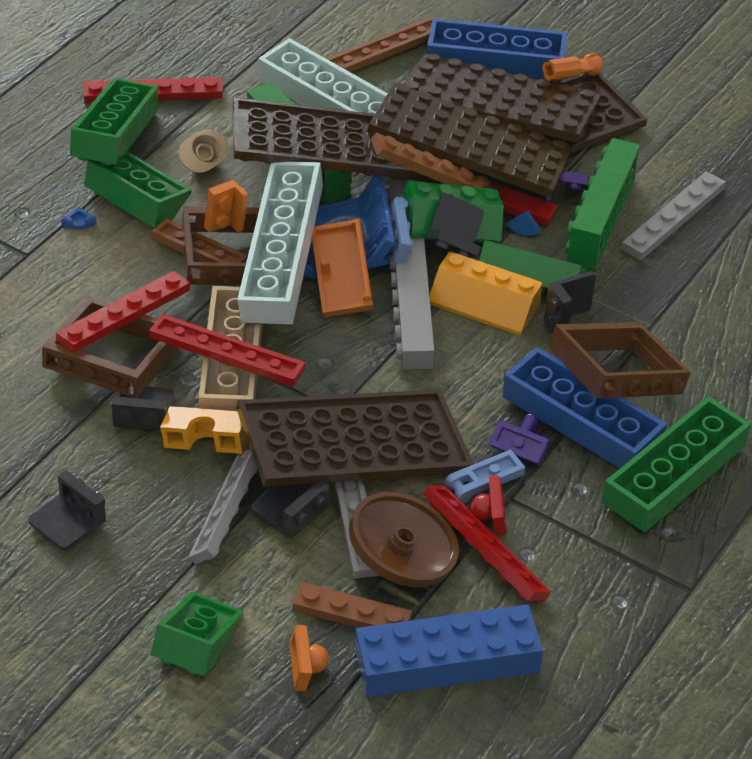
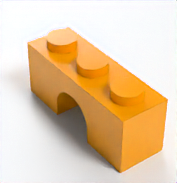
[160,406,248,454]

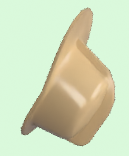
[178,129,228,173]

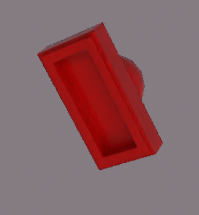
[471,475,507,536]

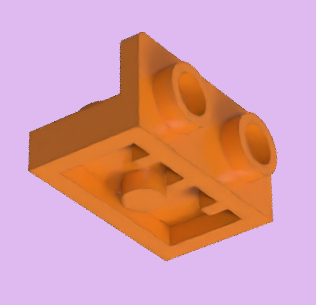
[204,180,248,233]

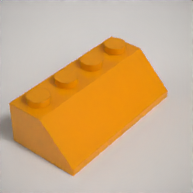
[429,251,543,336]

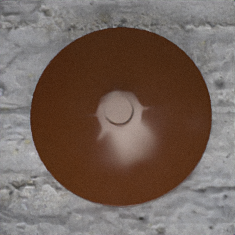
[349,492,459,587]

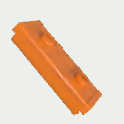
[312,219,374,318]

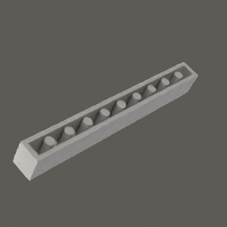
[386,179,434,370]

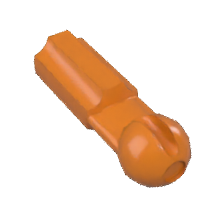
[542,53,604,81]

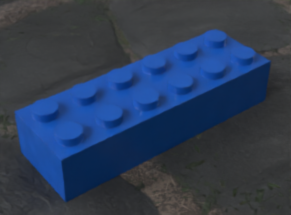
[427,18,567,81]
[502,347,667,468]
[355,604,543,697]

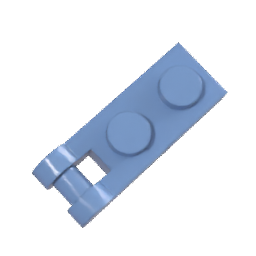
[389,197,413,263]
[445,450,525,503]

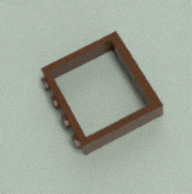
[182,206,260,285]
[42,296,179,398]
[548,322,691,399]

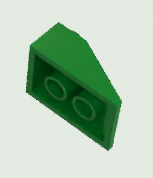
[150,591,244,676]

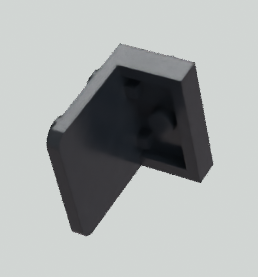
[425,193,484,258]
[544,271,596,333]
[111,385,175,431]
[28,470,106,550]
[252,481,329,539]

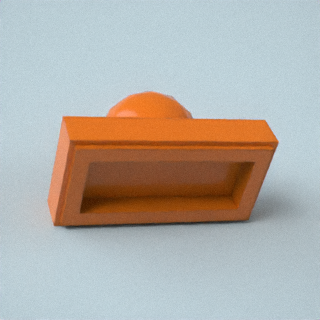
[289,625,329,691]

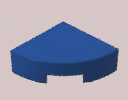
[61,207,97,229]
[506,210,541,236]

